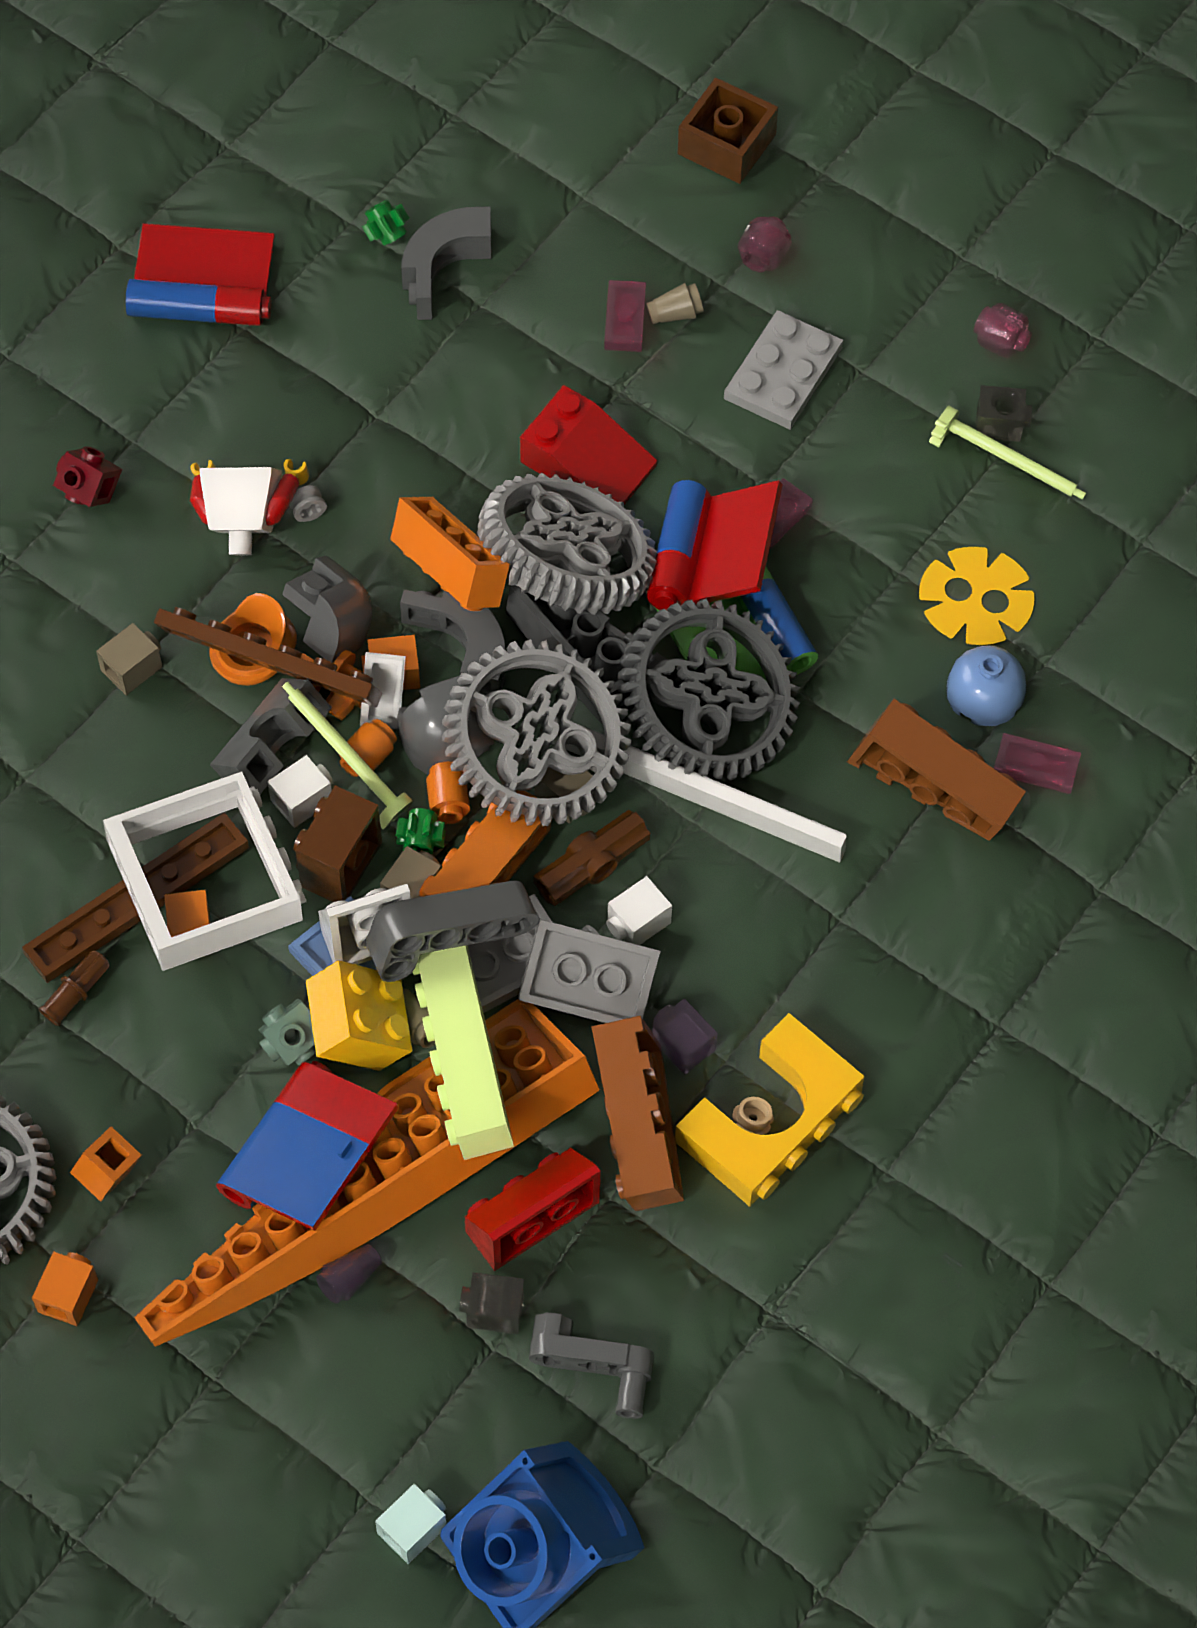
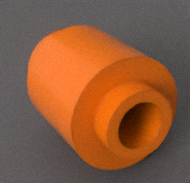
[339,719,397,777]
[426,761,470,824]

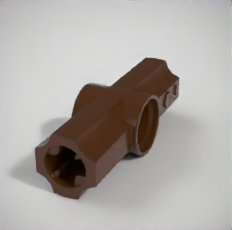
[533,810,650,906]

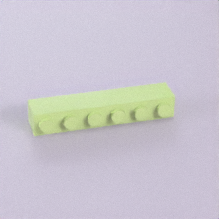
[413,945,514,1160]

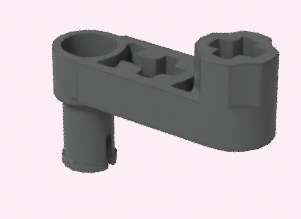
[529,1313,655,1419]

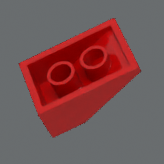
[520,385,658,505]

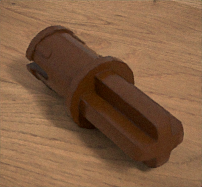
[38,950,110,1026]

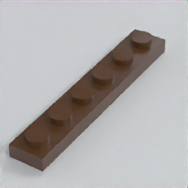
[153,607,383,708]
[22,812,249,983]

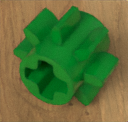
[362,199,410,246]
[395,808,446,855]

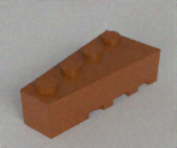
[847,698,1026,841]
[592,1016,684,1211]

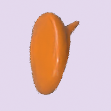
[209,593,297,686]

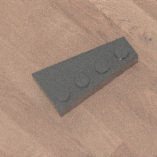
[505,585,667,722]

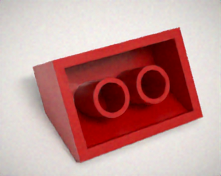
[465,1148,600,1271]

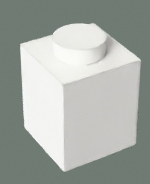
[267,755,334,828]
[606,876,672,945]

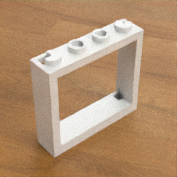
[103,772,306,971]

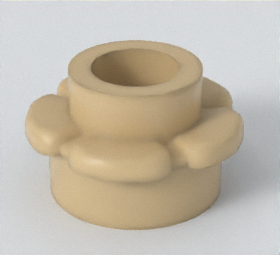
[732,1097,774,1135]

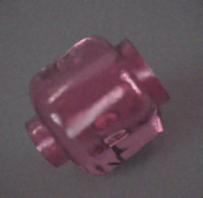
[738,216,792,272]
[973,302,1032,358]

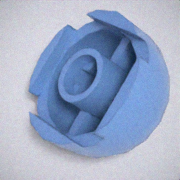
[947,646,1026,726]

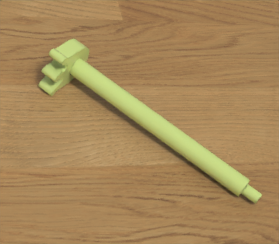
[929,406,1086,500]
[282,682,413,830]

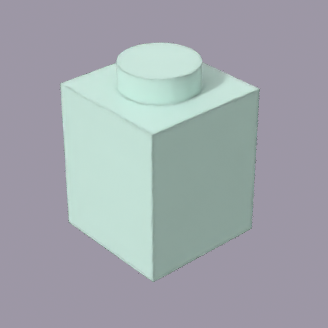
[375,1484,446,1564]

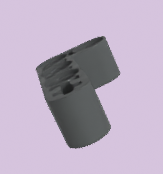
[366,881,539,982]

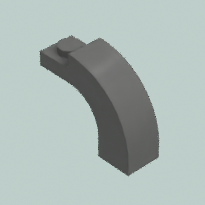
[401,207,491,320]
[400,590,505,696]

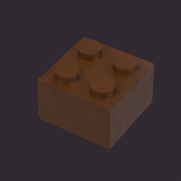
[678,77,778,184]
[293,785,382,902]

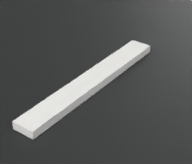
[551,717,847,862]

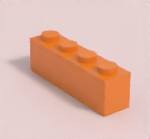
[390,497,510,611]
[419,791,552,897]

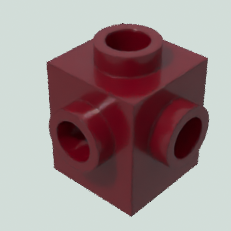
[53,446,123,507]

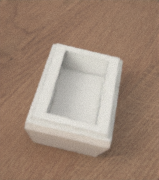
[360,652,406,729]

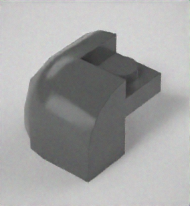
[282,555,372,663]
[397,676,494,775]

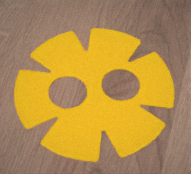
[919,547,1034,645]

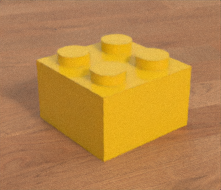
[306,960,413,1071]

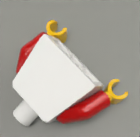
[190,459,309,556]

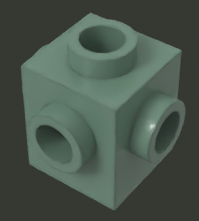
[258,998,316,1065]

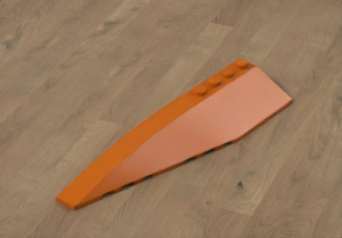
[134,999,600,1347]

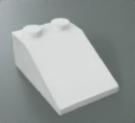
[318,884,411,965]

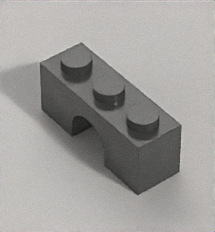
[210,678,332,794]

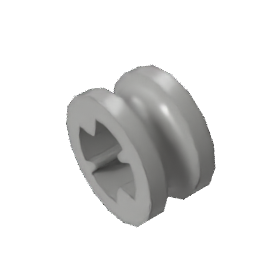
[289,485,327,522]

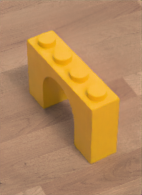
[675,1013,865,1207]

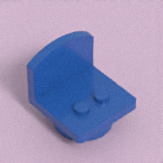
[440,1441,644,1628]

